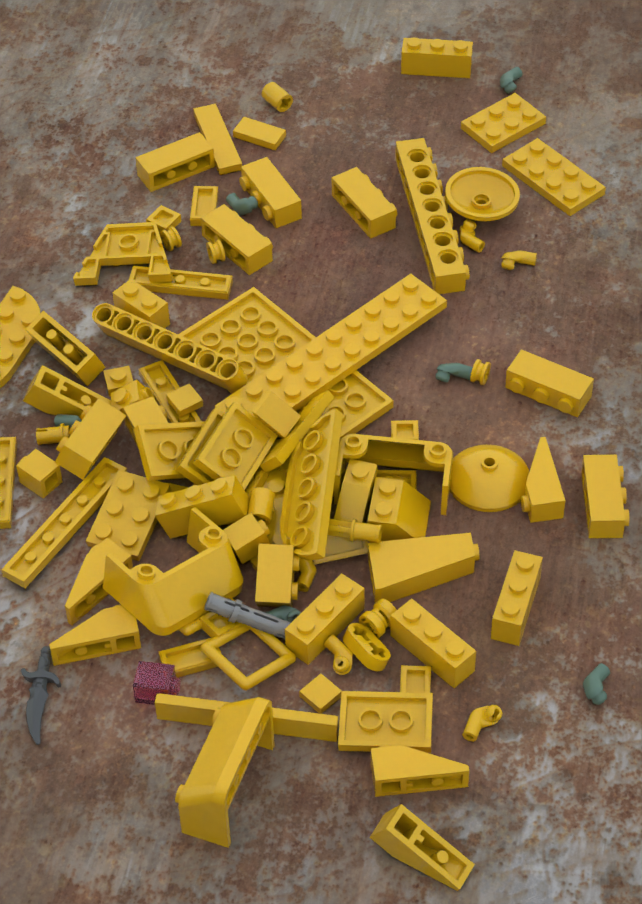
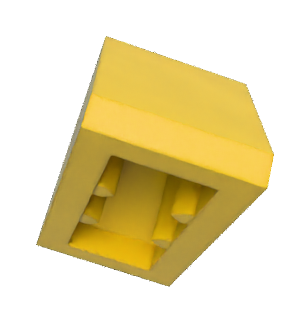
[251,389,301,438]

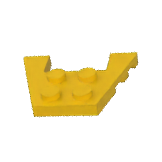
[73,222,173,286]

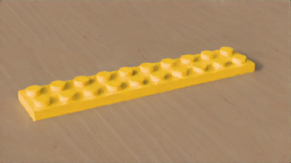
[215,274,447,418]

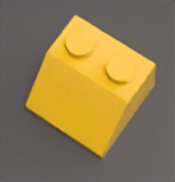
[367,477,431,542]

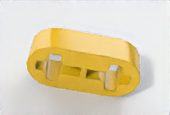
[343,623,391,671]

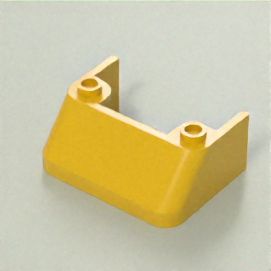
[334,434,453,515]
[103,507,243,636]
[175,697,275,848]

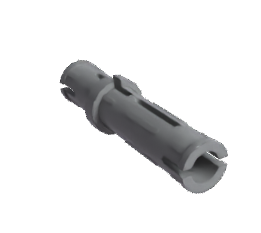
[204,592,291,640]

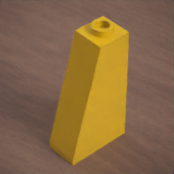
[368,533,480,603]

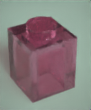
[133,661,180,705]

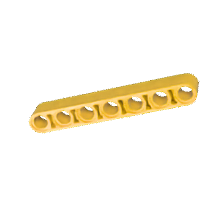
[92,303,247,392]

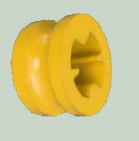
[160,226,182,252]
[206,239,226,264]
[470,359,491,385]

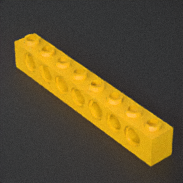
[395,138,470,294]

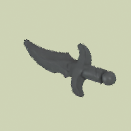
[21,646,61,745]

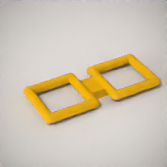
[179,598,296,691]

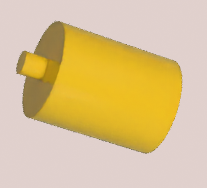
[261,82,293,112]
[247,487,275,526]

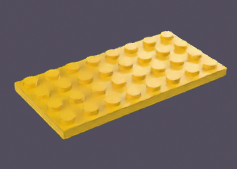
[178,287,394,443]

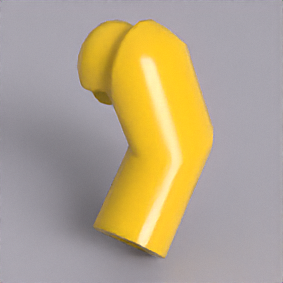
[459,219,485,253]
[501,250,537,270]
[297,558,317,592]
[324,635,353,675]
[462,705,503,742]

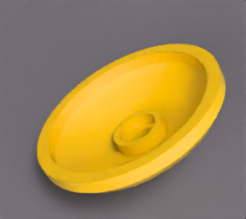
[445,167,520,222]
[449,444,529,512]

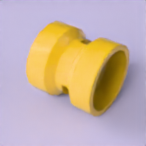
[359,599,397,639]

